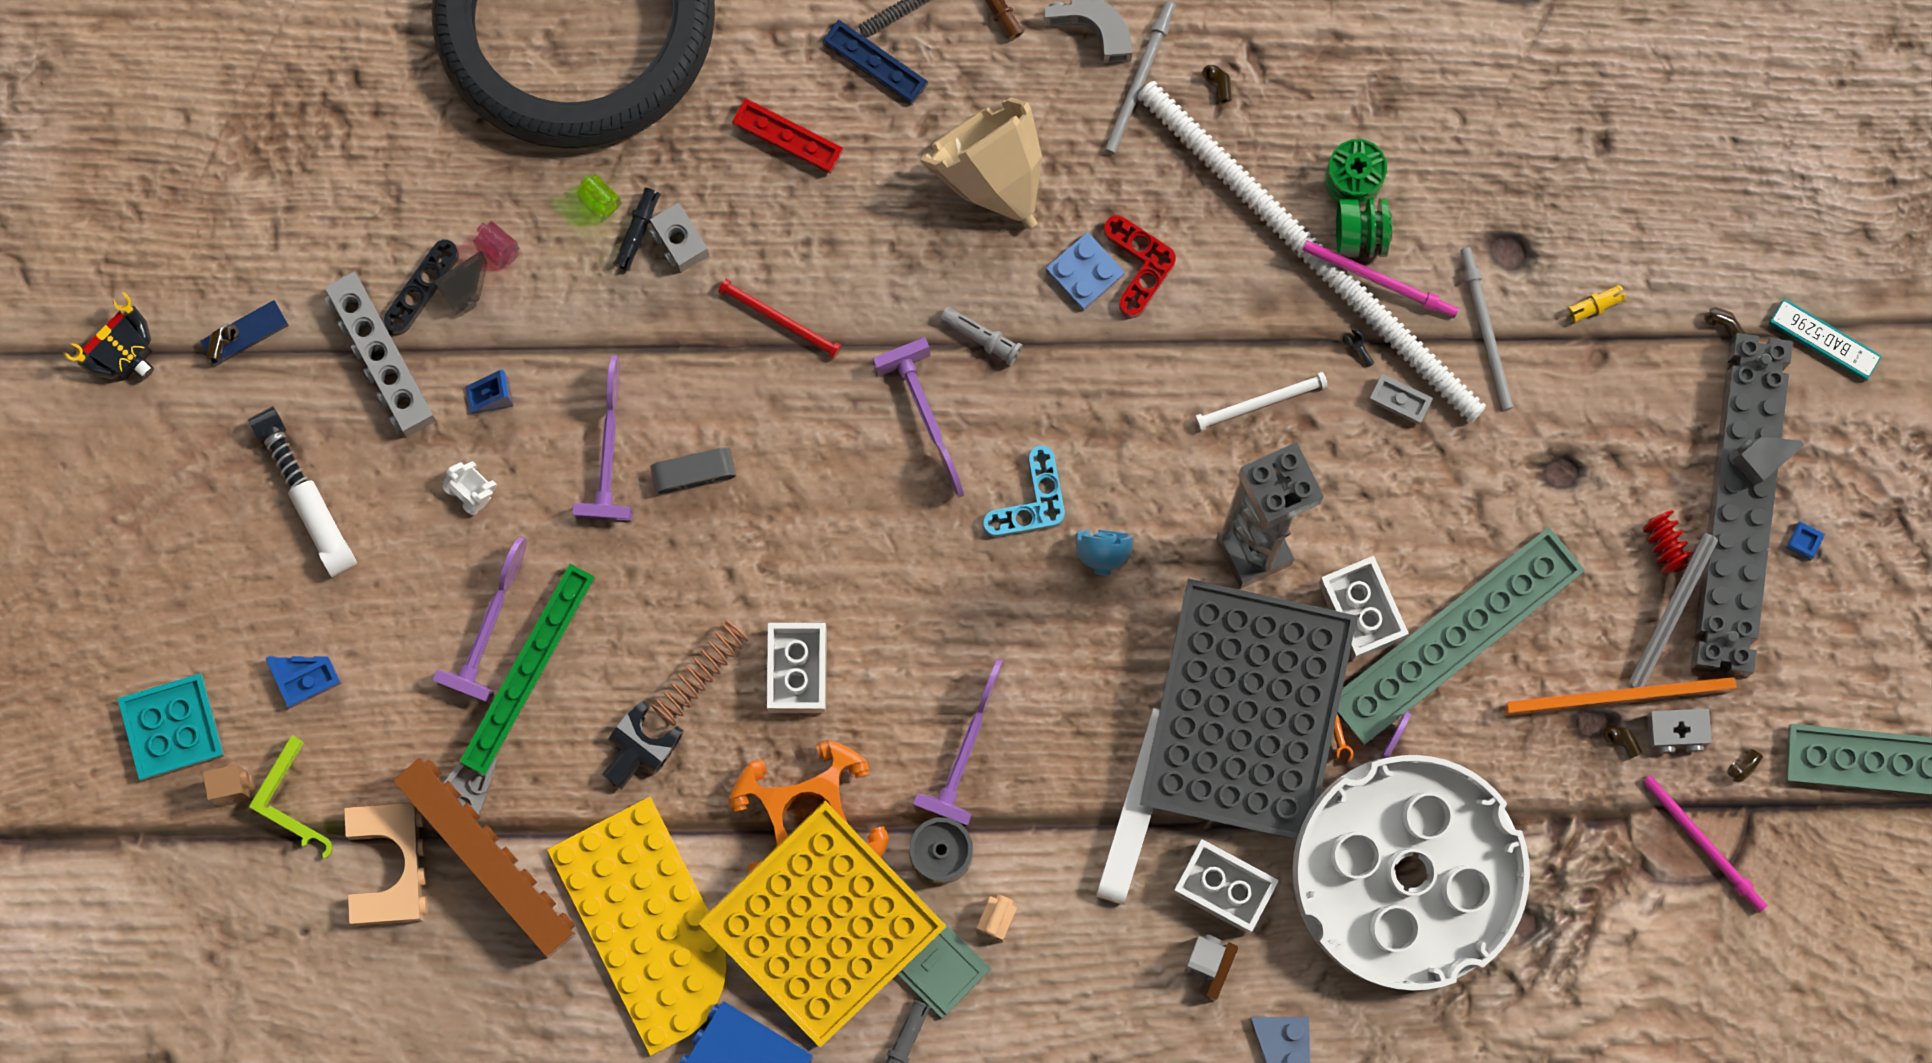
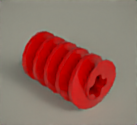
[1642,510,1693,574]

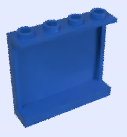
[679,1001,814,1063]

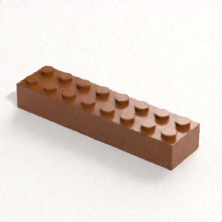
[393,757,576,958]

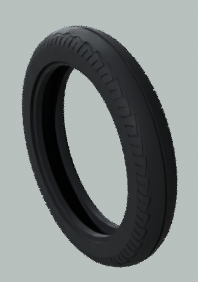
[432,0,715,149]

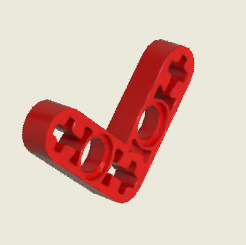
[1104,215,1176,318]

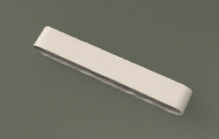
[1096,708,1159,905]

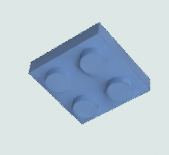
[1046,232,1125,311]

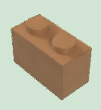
[203,764,256,807]

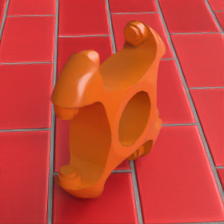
[728,739,889,874]

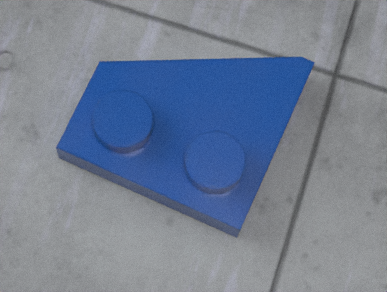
[265,656,342,708]

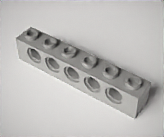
[325,271,436,437]

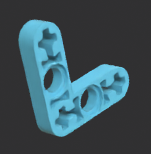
[984,446,1065,537]

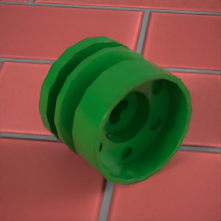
[1325,139,1387,208]
[1336,198,1392,258]

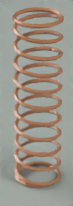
[652,621,748,726]

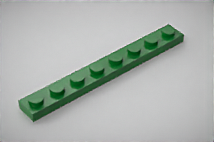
[459,564,595,777]

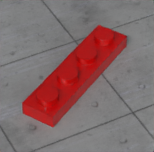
[732,98,844,174]

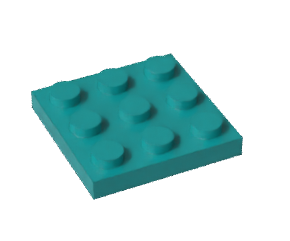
[117,673,225,781]

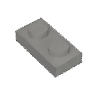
[1369,374,1433,425]

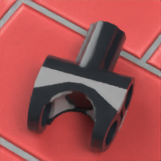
[602,700,684,790]

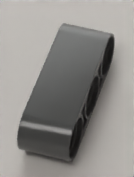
[650,447,736,495]

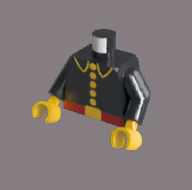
[63,292,154,380]

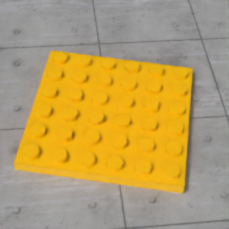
[699,801,947,1048]

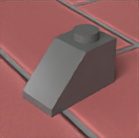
[1732,437,1804,486]

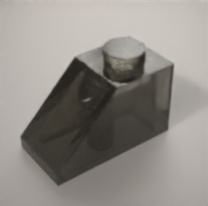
[434,251,488,315]

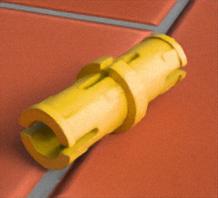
[1567,285,1626,323]

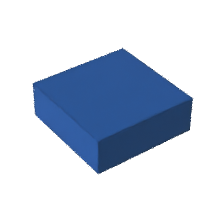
[1786,521,1825,560]

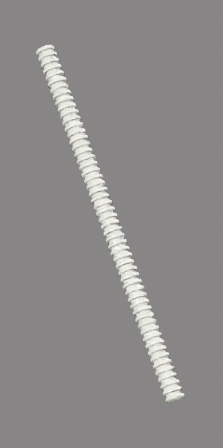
[1138,81,1486,423]

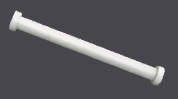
[1195,372,1328,431]

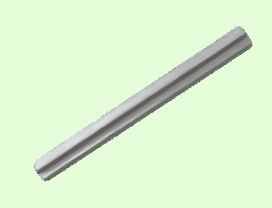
[1629,533,1718,688]

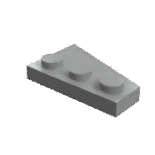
[444,758,498,821]

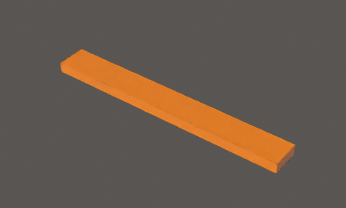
[1504,677,1737,717]

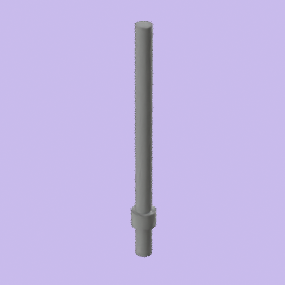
[1105,1,1176,154]
[1460,247,1513,411]

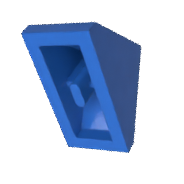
[465,370,513,414]

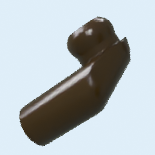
[1202,65,1232,103]
[1603,725,1643,759]
[1727,749,1763,783]

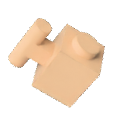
[976,894,1017,942]

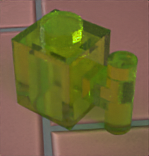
[576,174,622,223]

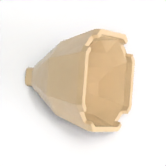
[920,97,1042,229]

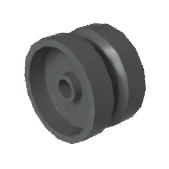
[910,818,973,885]

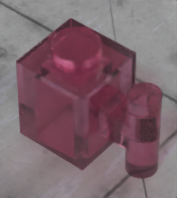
[473,221,520,269]

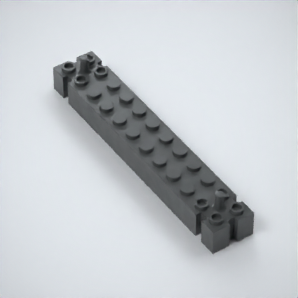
[1691,333,1793,678]

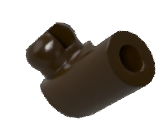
[1704,307,1745,338]
[206,324,239,361]

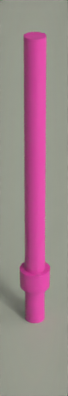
[1302,240,1459,318]
[1642,774,1768,913]

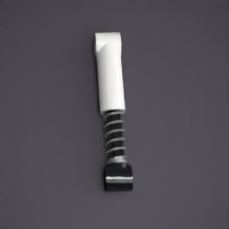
[248,406,358,577]

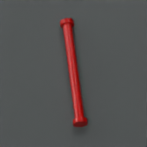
[718,278,842,359]

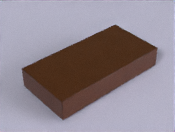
[1204,942,1238,1002]

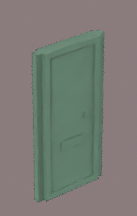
[898,924,991,1019]

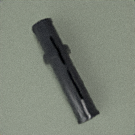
[613,187,661,271]

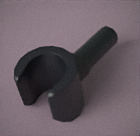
[1342,330,1374,367]

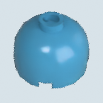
[1076,530,1134,575]

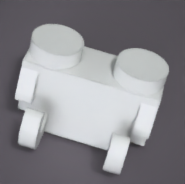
[443,461,497,515]

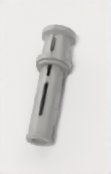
[940,306,1023,366]

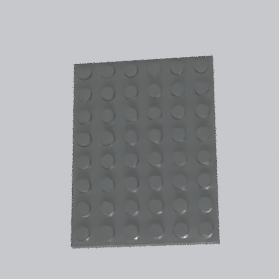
[1139,578,1357,839]

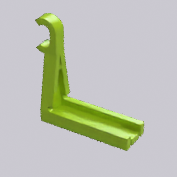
[249,735,333,859]

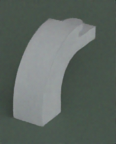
[1044,0,1132,64]

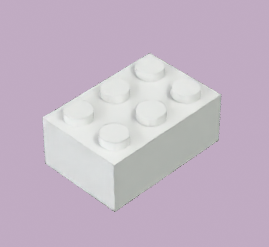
[1318,556,1409,661]
[767,623,827,713]
[1173,839,1279,935]

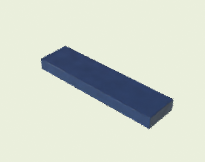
[822,19,928,105]

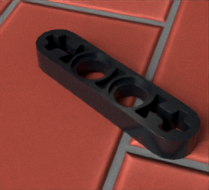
[384,239,459,335]

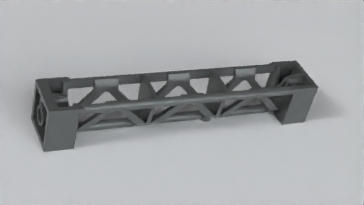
[1216,442,1324,589]

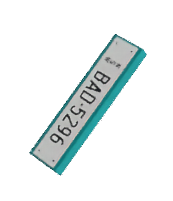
[1768,298,1882,381]

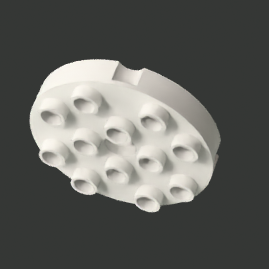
[1292,755,1530,990]

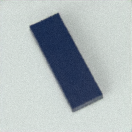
[200,300,289,367]

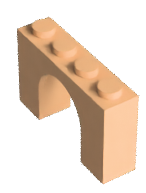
[345,803,428,926]

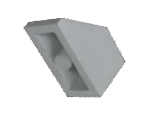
[1184,934,1226,982]

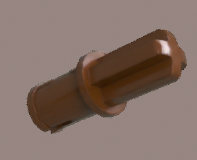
[985,0,1024,41]

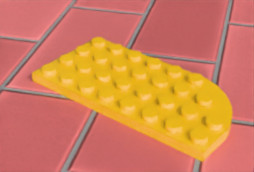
[547,797,727,1056]

